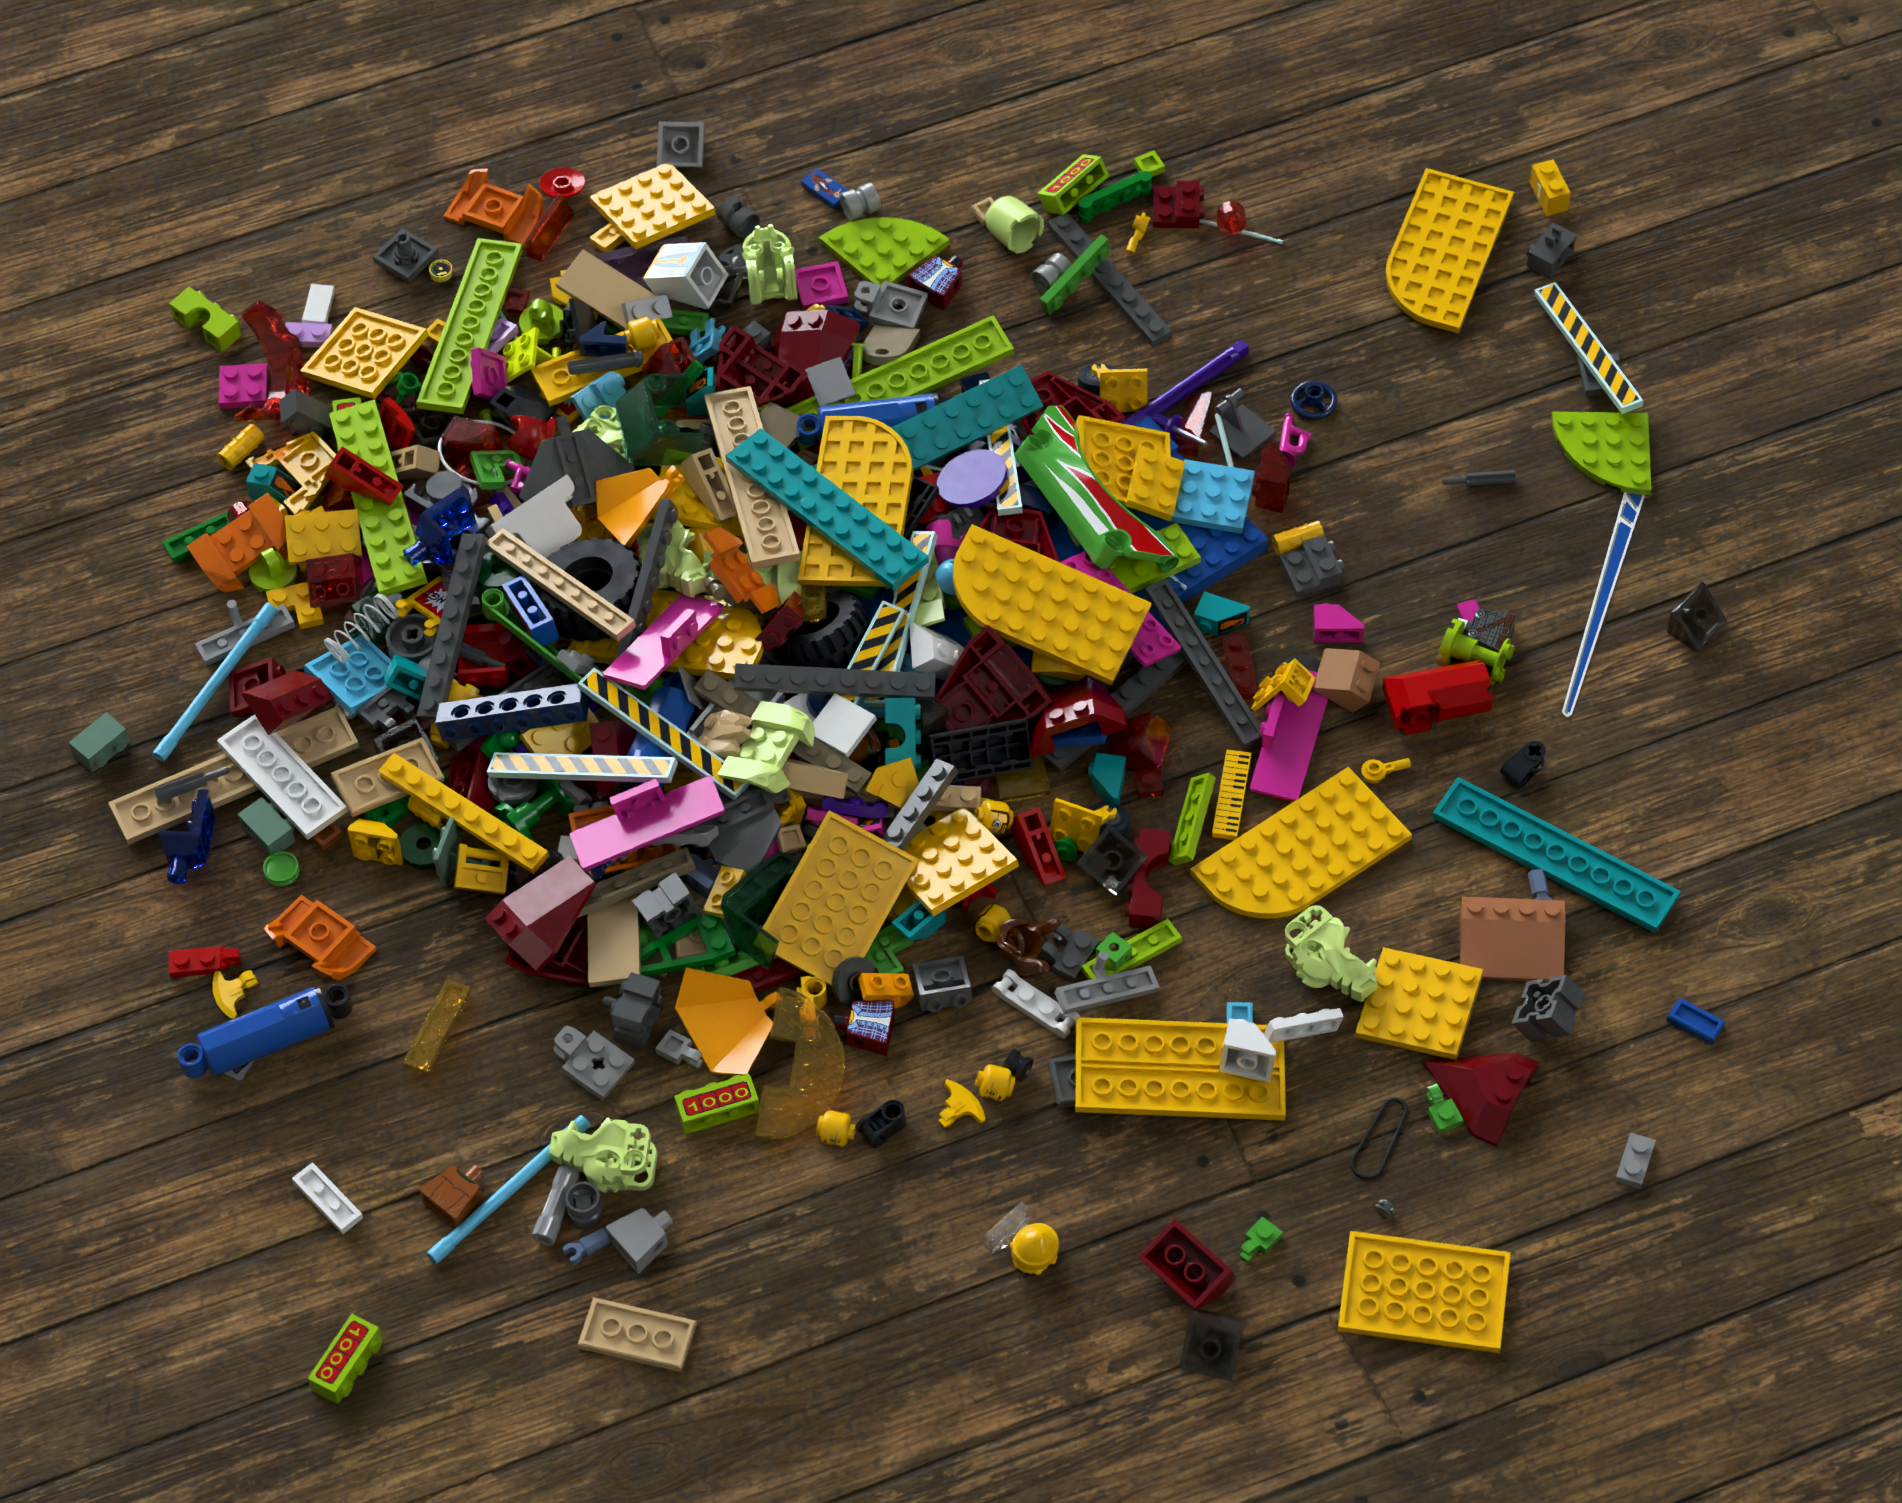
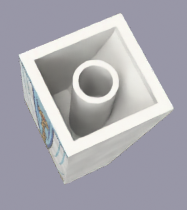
[643,242,729,309]

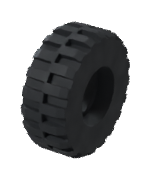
[534,538,642,642]

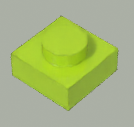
[1134,151,1165,177]

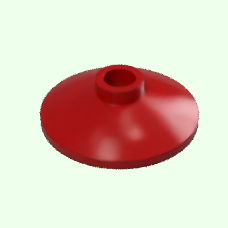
[539,167,585,199]

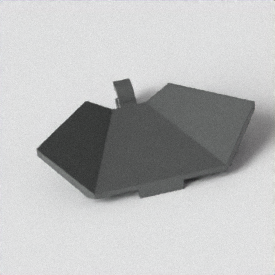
[519,415,635,509]
[698,784,791,881]

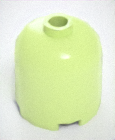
[985,196,1044,254]

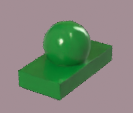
[480,731,521,762]

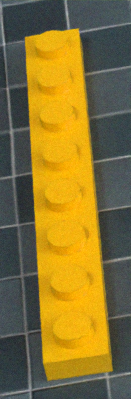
[378,753,550,874]

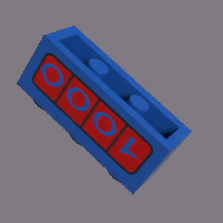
[502,575,560,647]

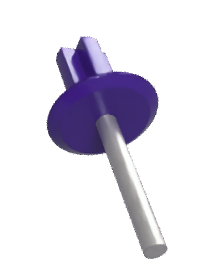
[1151,412,1208,446]

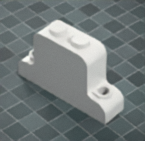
[485,474,582,559]

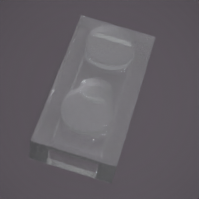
[984,1201,1030,1254]

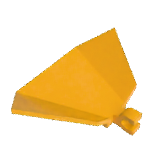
[596,465,686,548]
[675,967,781,1076]

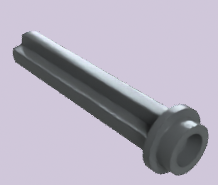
[568,349,644,375]

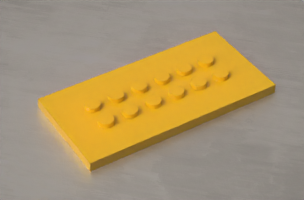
[1075,1017,1286,1121]

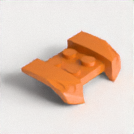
[443,169,545,247]
[187,493,288,593]
[703,527,782,614]
[263,895,377,981]

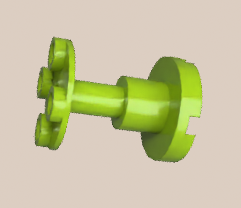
[1437,618,1515,685]

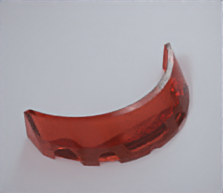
[234,300,311,422]

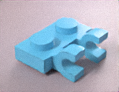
[682,318,726,369]

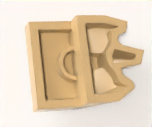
[697,710,753,761]

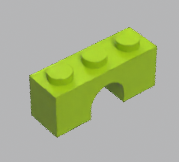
[169,287,242,352]

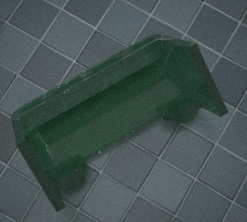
[615,374,704,466]
[720,852,799,970]

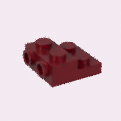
[1153,181,1204,228]
[755,591,805,652]
[229,657,286,718]

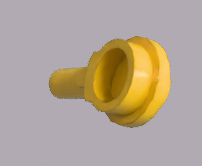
[1125,212,1150,255]
[1361,758,1411,784]

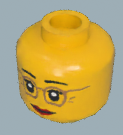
[975,1064,1015,1101]
[816,1110,856,1147]

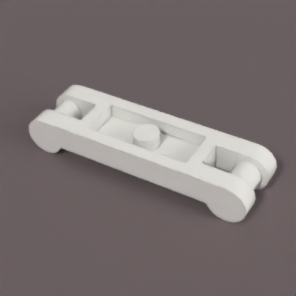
[992,969,1080,1039]

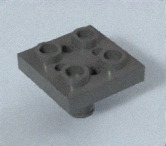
[373,228,439,283]

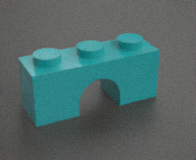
[885,698,921,772]

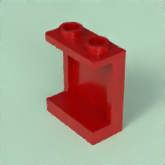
[458,622,509,687]

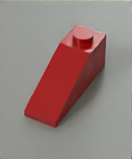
[324,446,403,506]
[1010,807,1067,886]

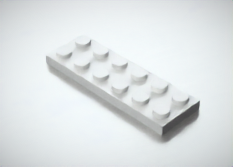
[217,715,348,840]

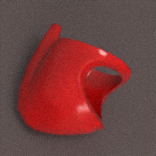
[506,415,556,460]

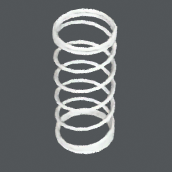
[324,593,399,664]

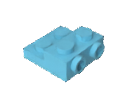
[570,371,636,422]

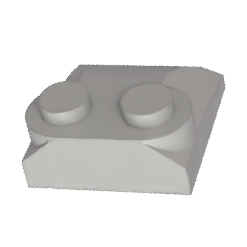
[657,122,705,168]

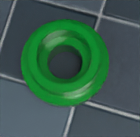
[1054,837,1078,861]

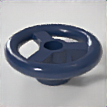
[1290,381,1338,420]

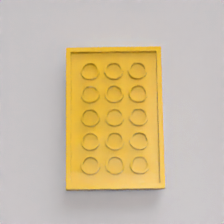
[754,810,919,987]
[1338,1231,1510,1353]

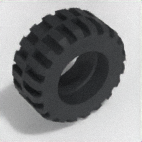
[779,591,871,669]

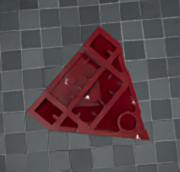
[715,324,808,407]
[1423,1052,1540,1147]

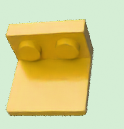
[1251,658,1316,712]

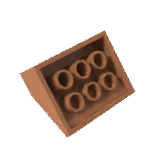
[1460,897,1565,982]

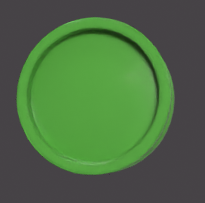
[263,851,300,887]

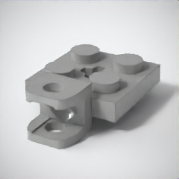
[854,281,928,329]
[553,1026,635,1101]

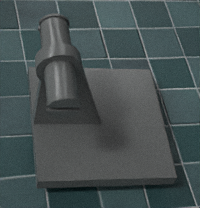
[1209,388,1276,460]

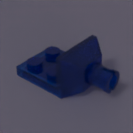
[402,485,476,567]
[159,789,216,884]

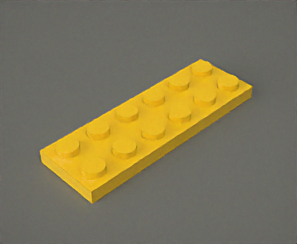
[530,317,679,407]

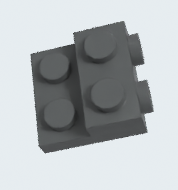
[1279,535,1345,597]
[912,956,973,1012]

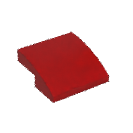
[379,397,415,452]

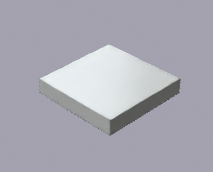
[813,693,877,758]

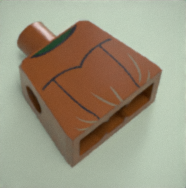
[419,1165,485,1228]

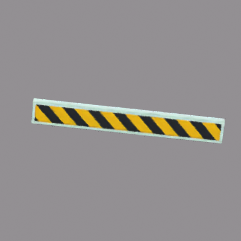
[1534,282,1643,414]
[979,379,1023,516]
[864,531,938,707]
[799,600,905,762]
[577,668,750,800]
[487,752,678,783]

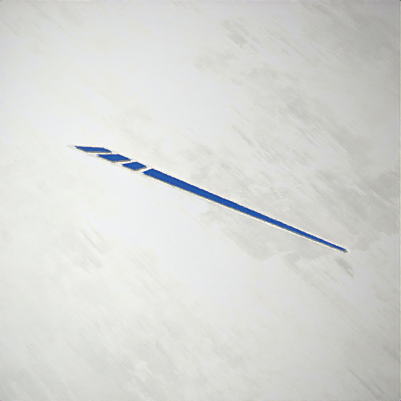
[1562,492,1645,717]

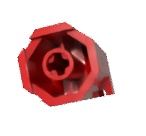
[1382,660,1493,735]

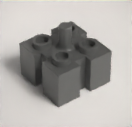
[632,872,702,940]
[602,972,663,1049]
[1512,975,1585,1041]

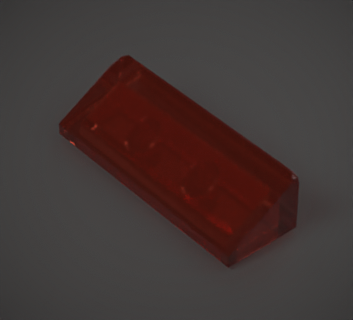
[525,194,574,261]
[1176,392,1213,457]

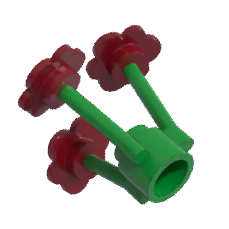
[376,372,426,414]

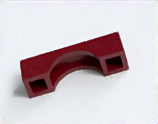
[1125,828,1171,929]

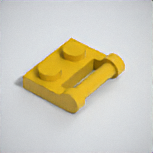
[454,843,509,895]

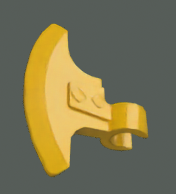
[212,970,258,1019]
[938,1079,986,1128]

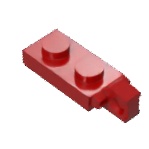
[169,946,241,978]

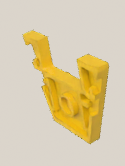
[245,431,336,515]

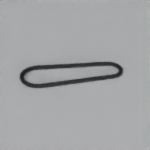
[1350,1098,1408,1179]

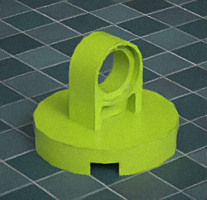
[519,299,563,345]
[249,548,298,593]

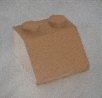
[1313,648,1380,713]

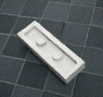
[1264,1008,1344,1043]
[292,1162,363,1235]

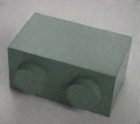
[69,712,130,773]
[238,797,296,856]

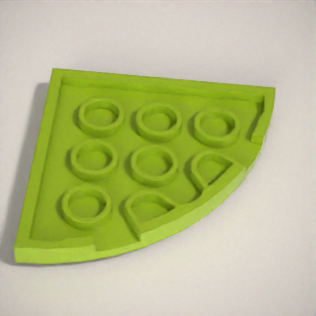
[819,217,950,289]
[1551,412,1651,496]

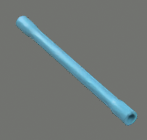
[152,602,278,762]
[426,1115,590,1265]

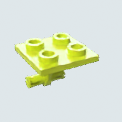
[503,327,562,383]

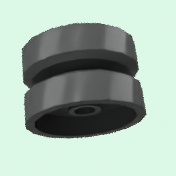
[385,613,437,664]

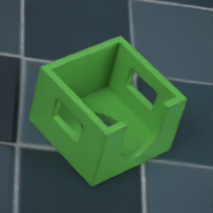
[1096,932,1132,972]

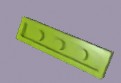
[1168,772,1216,866]
[1082,919,1182,980]

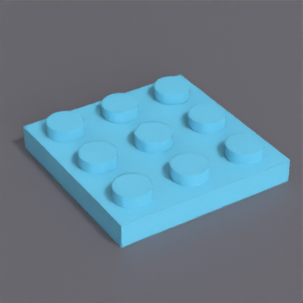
[1170,459,1255,534]
[304,634,391,715]

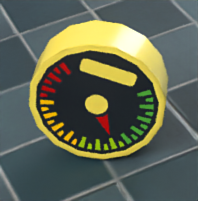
[429,260,453,282]

